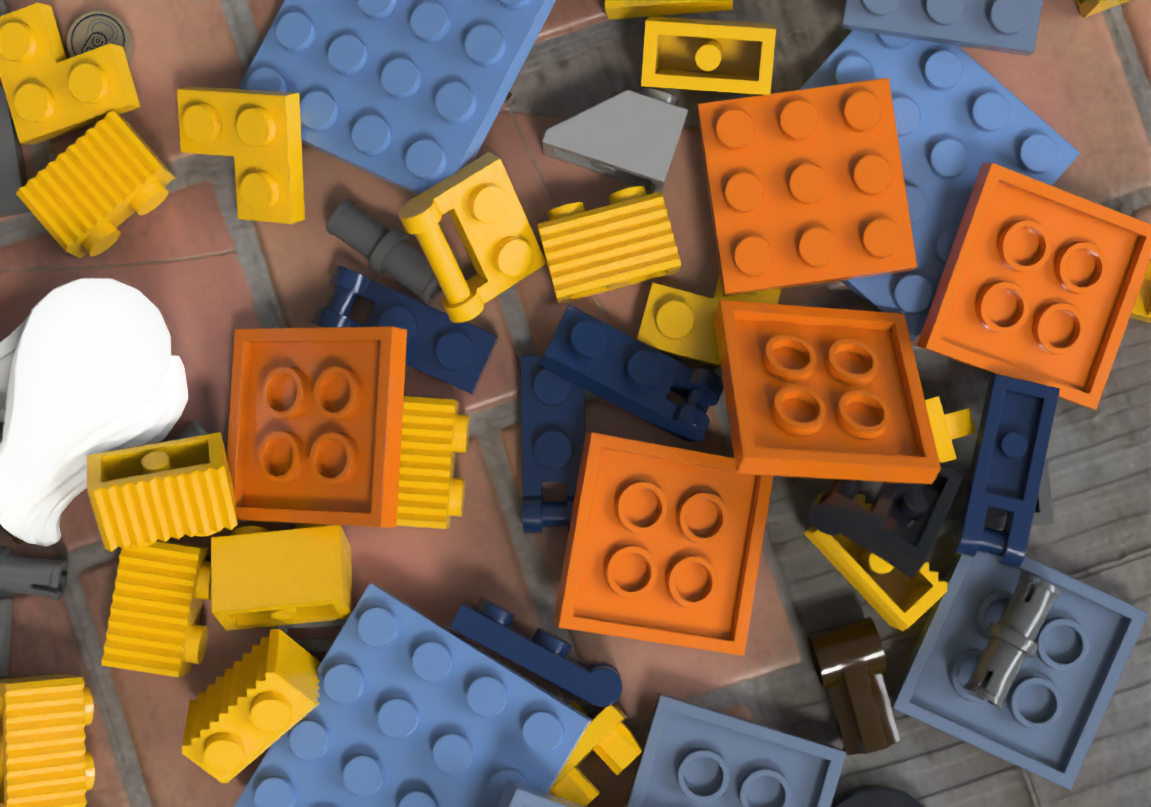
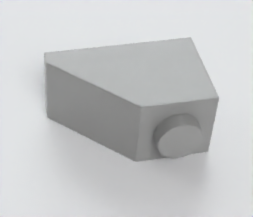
[542,88,688,192]

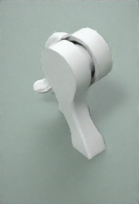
[0,278,189,547]

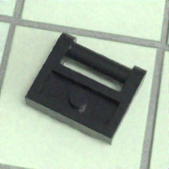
[808,462,963,578]

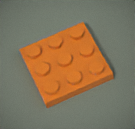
[696,78,917,297]
[917,163,1151,410]
[714,300,941,484]
[227,327,407,528]
[553,432,774,656]

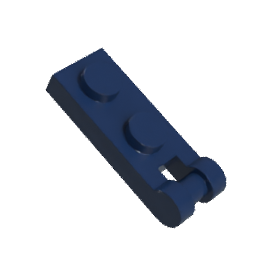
[311,265,499,395]
[538,304,724,442]
[520,355,585,533]
[952,374,1060,567]
[449,597,623,707]

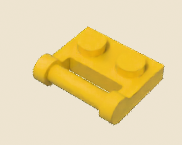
[398,152,547,323]

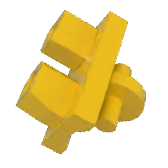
[549,700,643,807]

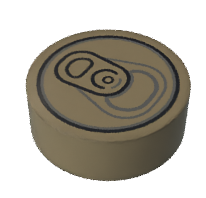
[67,10,135,65]

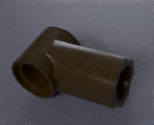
[807,617,900,756]

